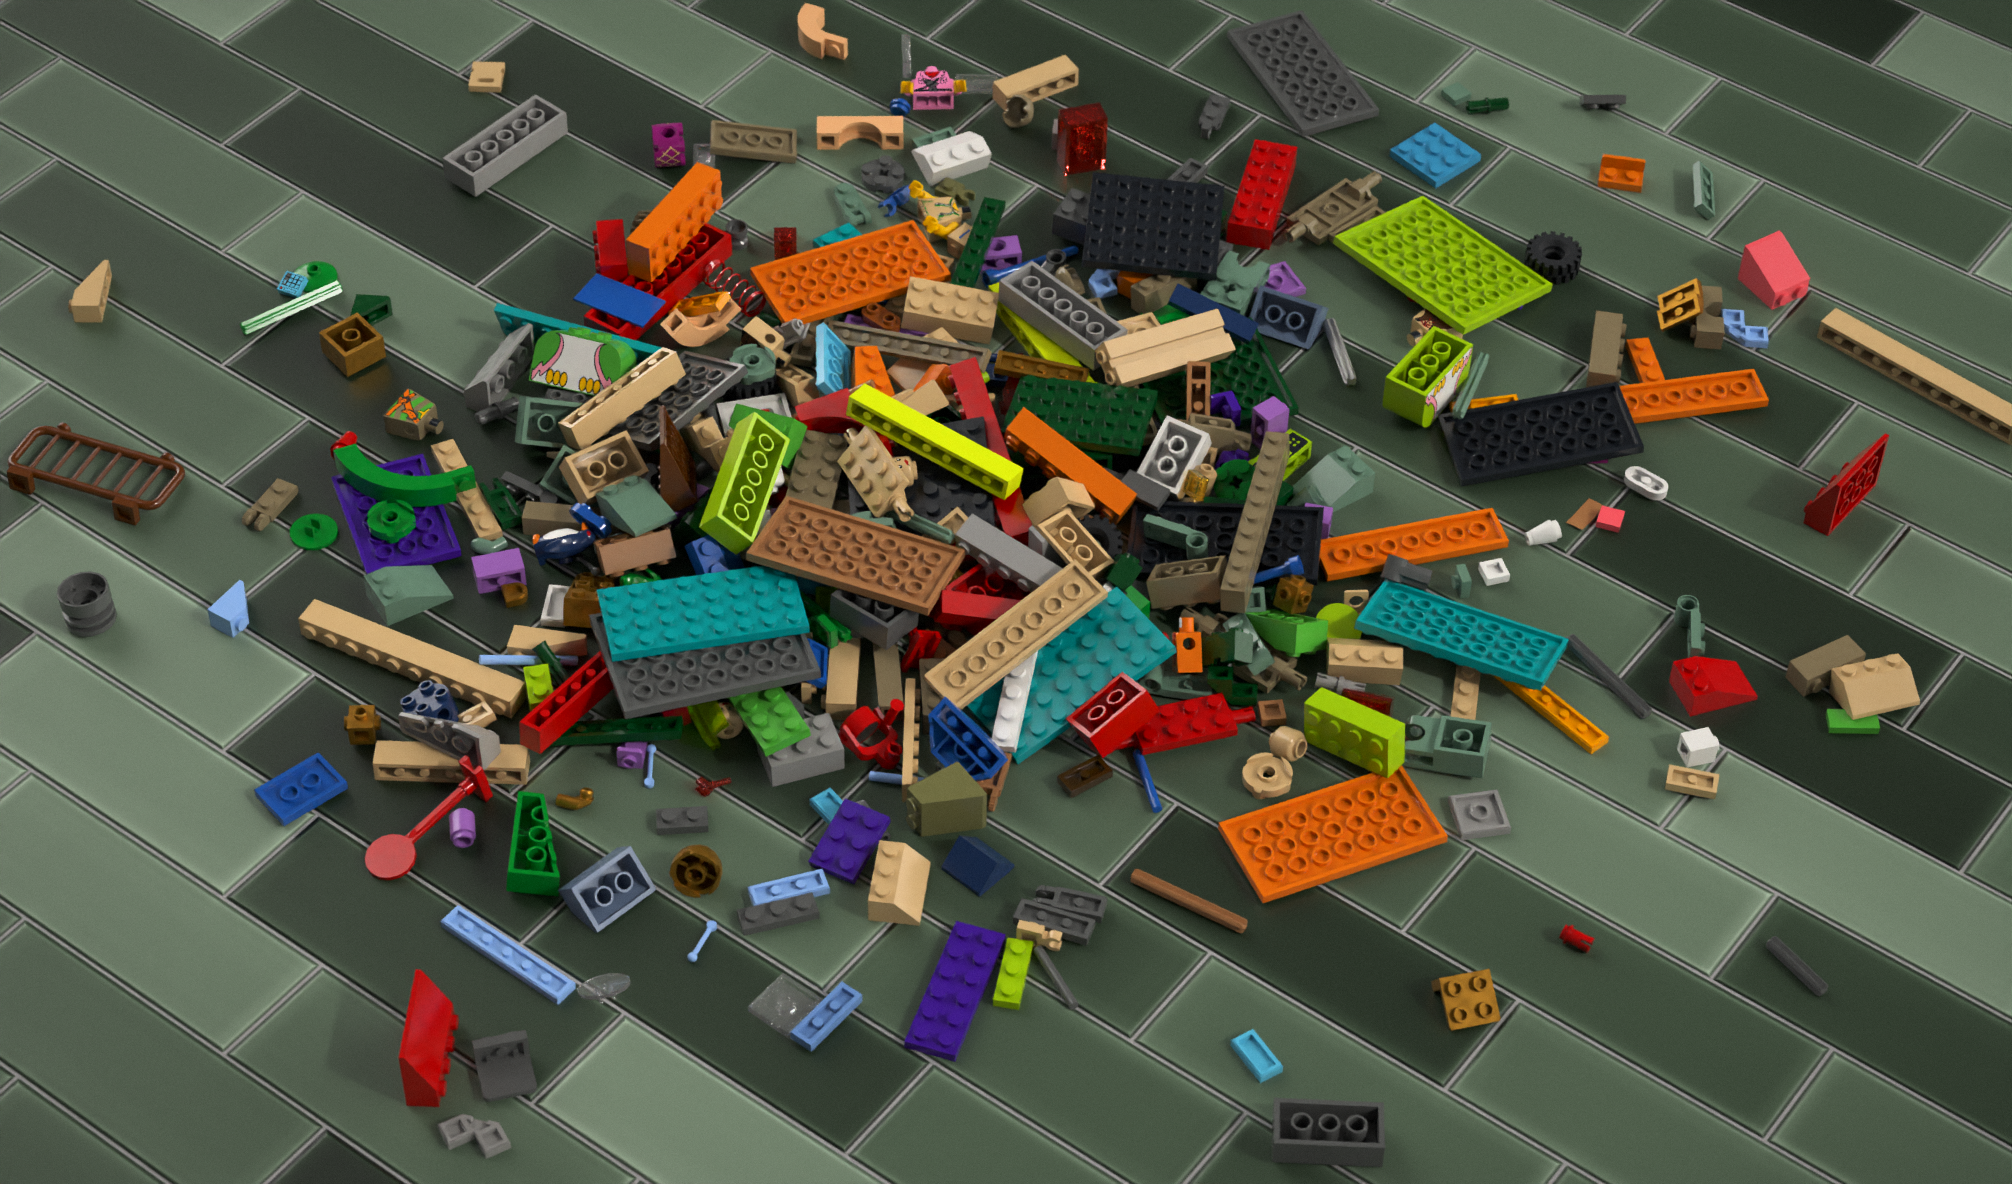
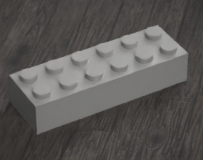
[443,94,568,197]
[998,261,1128,371]

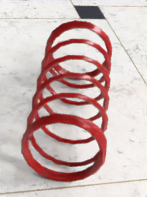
[702,259,766,317]

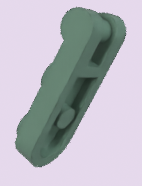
[834,183,872,227]

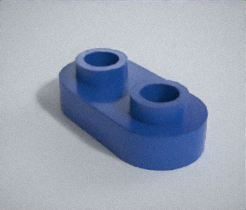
[569,503,612,539]

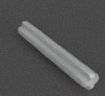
[1323,318,1357,386]

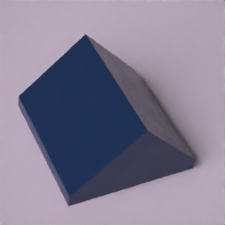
[942,835,1014,897]

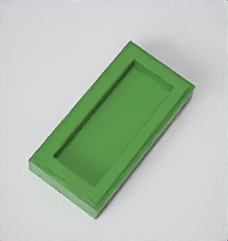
[1826,709,1880,734]

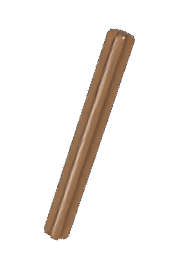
[1130,869,1248,933]

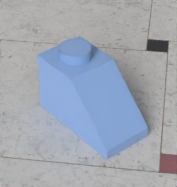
[207,580,249,638]

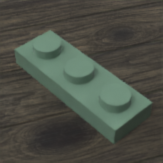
[1692,161,1715,220]

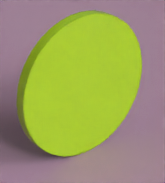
[1316,603,1362,639]

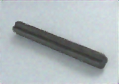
[1566,634,1652,719]

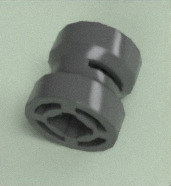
[725,219,748,250]

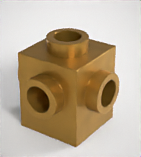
[1273,575,1314,614]
[344,705,381,745]

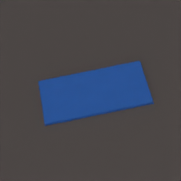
[573,273,666,328]

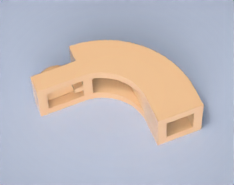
[798,3,848,60]
[660,298,742,347]

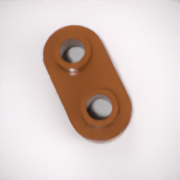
[862,303,901,332]

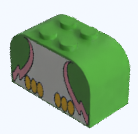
[529,327,637,396]

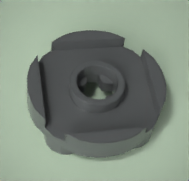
[862,155,905,193]

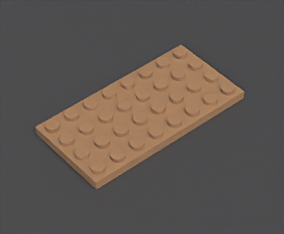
[746,496,965,616]

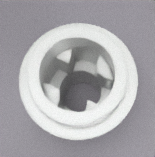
[1524,520,1562,546]

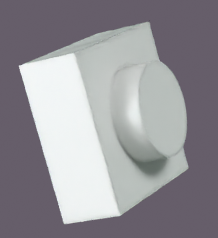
[1478,558,1510,586]

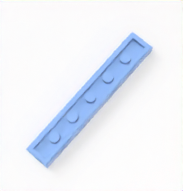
[440,905,576,1005]

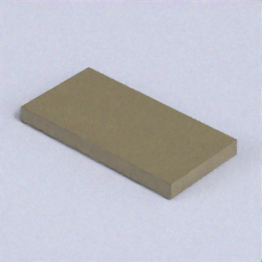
[710,120,797,163]

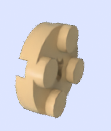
[1242,753,1293,799]

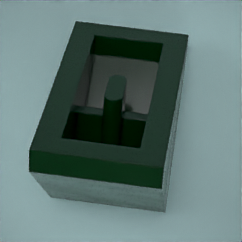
[350,294,393,326]

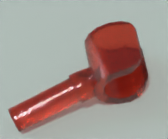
[695,777,731,797]

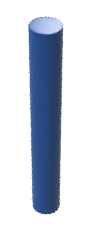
[1133,750,1162,813]

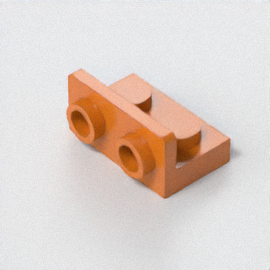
[1598,154,1646,193]

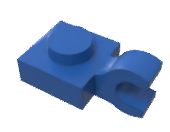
[878,184,910,218]

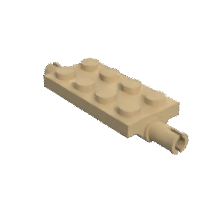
[837,425,914,522]

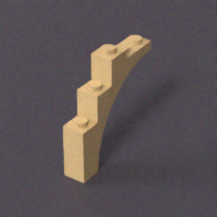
[679,416,771,511]

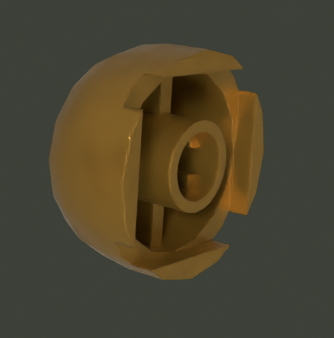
[669,844,723,898]

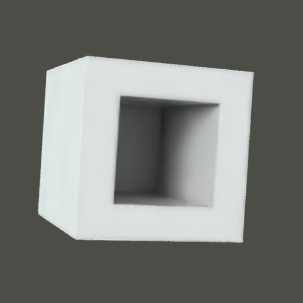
[1677,727,1719,768]

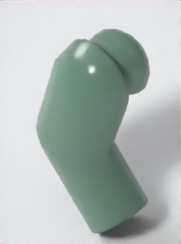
[470,536,508,555]

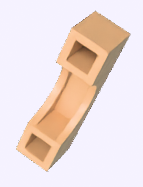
[817,116,903,150]

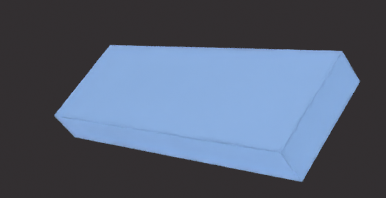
[748,869,830,906]

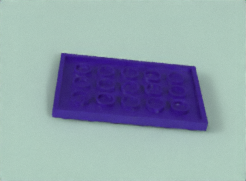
[331,454,462,575]

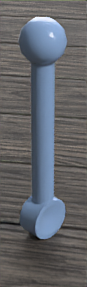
[644,744,656,789]
[687,920,717,962]

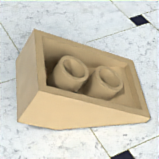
[887,327,958,391]

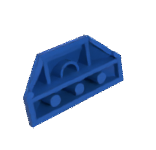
[928,697,1008,782]

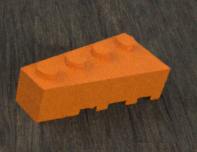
[851,346,895,397]

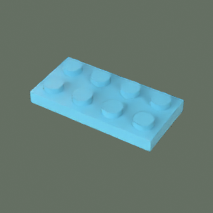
[815,322,851,395]

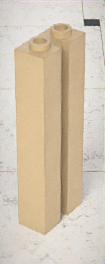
[1095,309,1236,387]

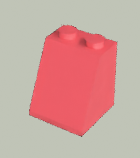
[1738,231,1810,310]

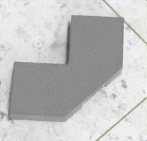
[438,1114,511,1159]

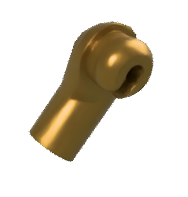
[556,787,594,810]

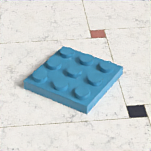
[1389,123,1481,189]

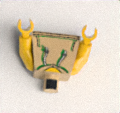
[909,180,972,243]

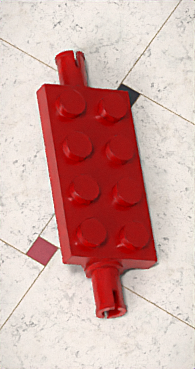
[1114,693,1256,755]

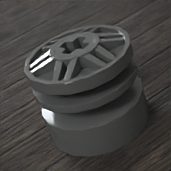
[57,571,117,637]

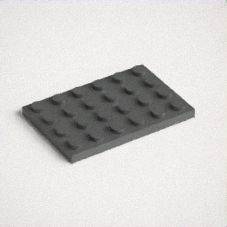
[600,351,748,452]

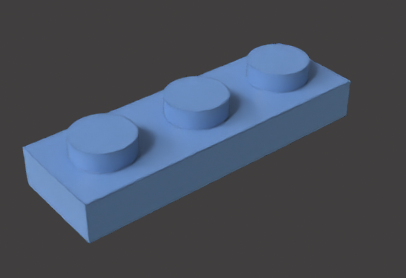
[790,982,862,1052]

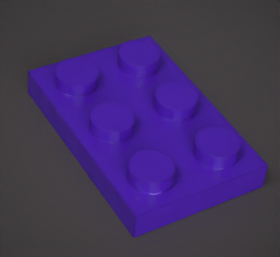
[808,798,891,884]

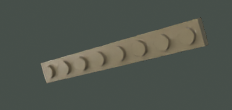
[828,320,992,373]

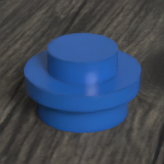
[890,98,911,117]

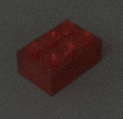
[1057,102,1108,176]

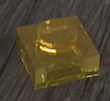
[1183,470,1209,501]

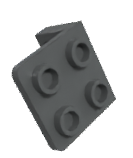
[472,1030,537,1102]

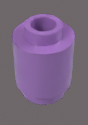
[449,808,476,848]

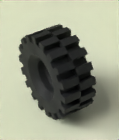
[1524,231,1582,285]
[722,356,777,402]
[1065,515,1123,565]

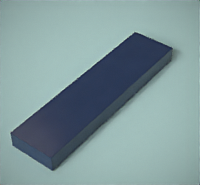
[1167,283,1259,345]

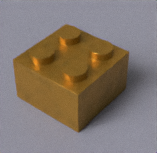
[319,313,386,377]

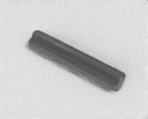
[1766,936,1829,996]

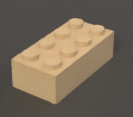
[901,276,999,345]

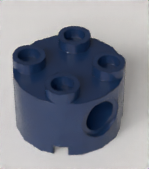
[400,680,460,722]

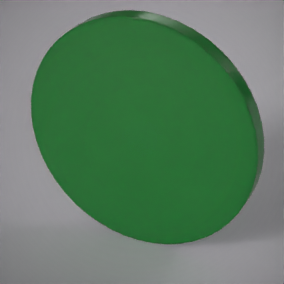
[290,514,338,550]

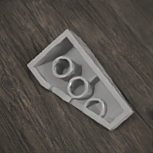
[398,712,501,770]

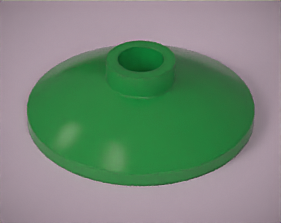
[294,261,338,293]

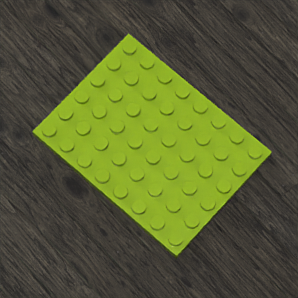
[1333,196,1553,335]

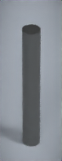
[1033,945,1079,1010]

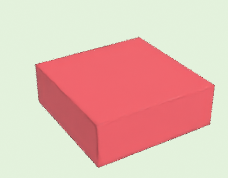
[1596,506,1625,533]

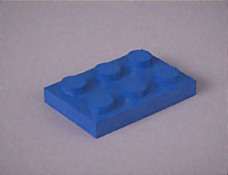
[254,752,348,826]

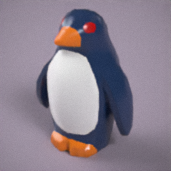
[533,522,596,566]

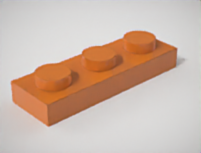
[1625,338,1665,383]

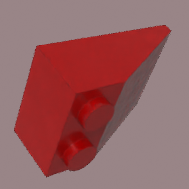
[1669,656,1758,717]

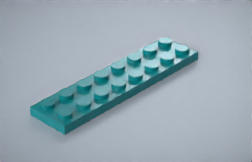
[494,303,662,366]

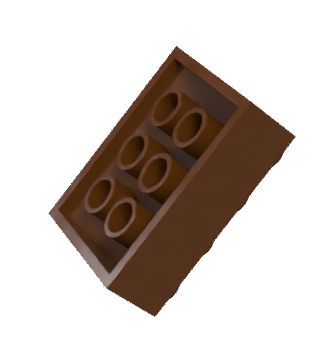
[658,405,697,512]

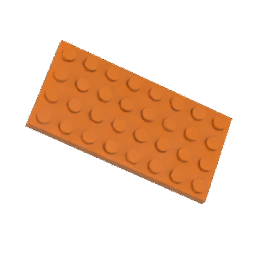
[750,220,951,325]
[1218,765,1448,903]

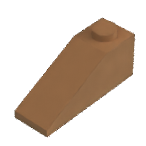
[1186,361,1211,420]

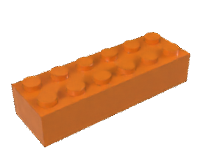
[626,162,723,283]
[1004,407,1137,525]

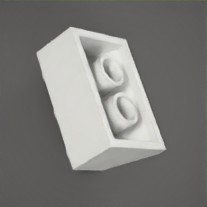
[912,131,992,187]

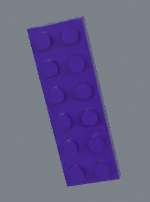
[904,921,1006,1062]

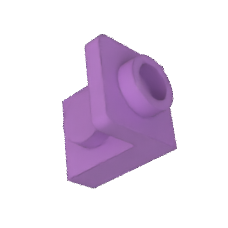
[617,741,648,769]

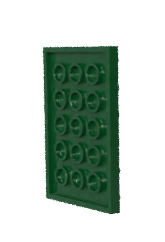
[1001,375,1158,456]

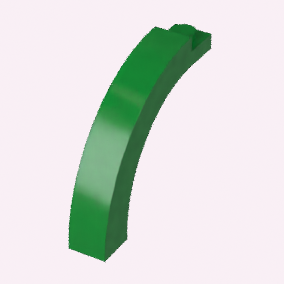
[333,443,476,507]

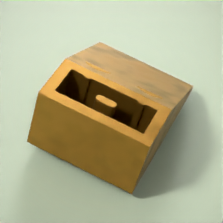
[563,572,620,628]

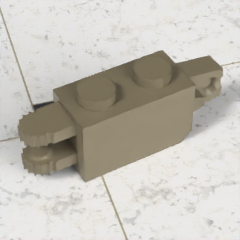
[1176,413,1252,456]

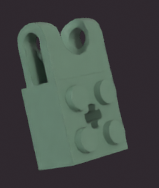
[1201,250,1270,317]
[1402,715,1492,778]

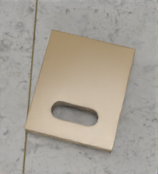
[469,62,505,93]

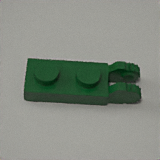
[478,477,523,530]

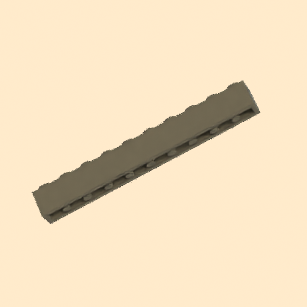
[1220,431,1290,613]

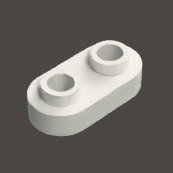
[1624,466,1668,500]

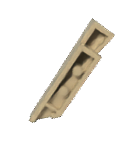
[847,379,949,437]

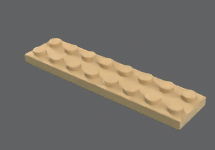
[924,559,1108,710]

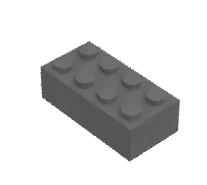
[1272,1098,1385,1167]

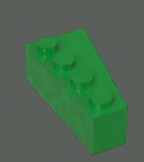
[506,791,560,896]

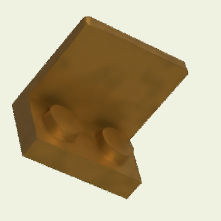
[1431,969,1501,1031]

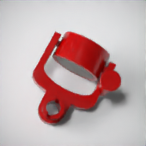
[838,699,904,770]

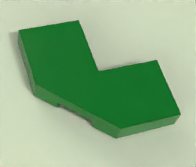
[807,614,838,649]

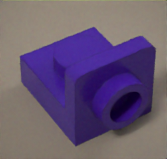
[1210,391,1241,427]

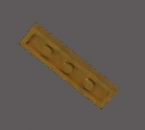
[994,350,1089,382]

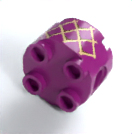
[651,122,686,168]

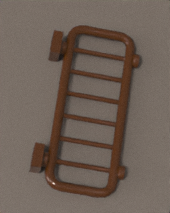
[6,422,185,526]

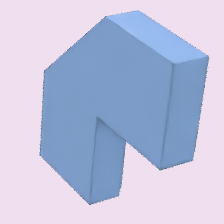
[1088,268,1120,299]
[1720,309,1769,348]

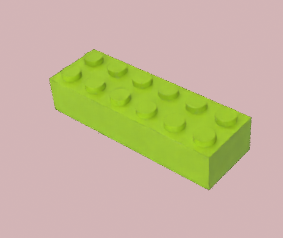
[699,412,790,555]

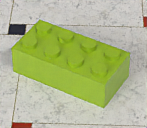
[1304,687,1405,778]

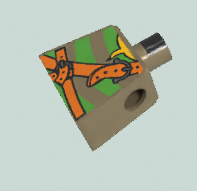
[383,389,444,441]

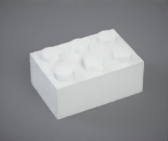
[1137,416,1212,502]

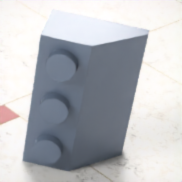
[1250,285,1329,349]
[558,846,657,933]

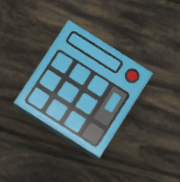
[277,271,308,298]

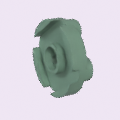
[729,344,776,385]

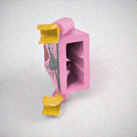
[900,66,967,110]

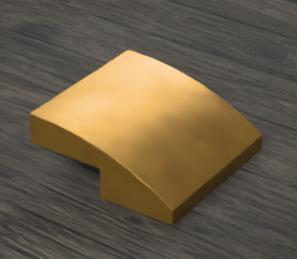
[1657,278,1704,331]

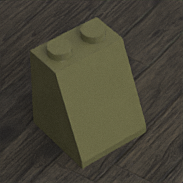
[906,761,987,837]

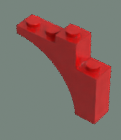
[795,388,895,457]

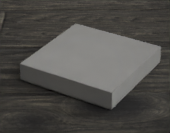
[1448,790,1511,840]

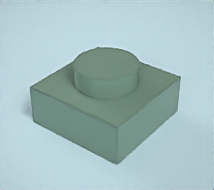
[1451,564,1472,599]

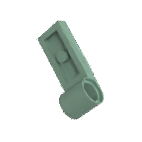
[1143,514,1208,560]
[1674,595,1705,658]
[1222,613,1275,676]
[1139,663,1213,700]

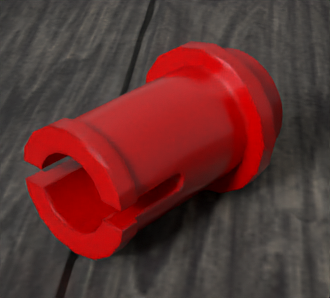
[1559,925,1595,953]

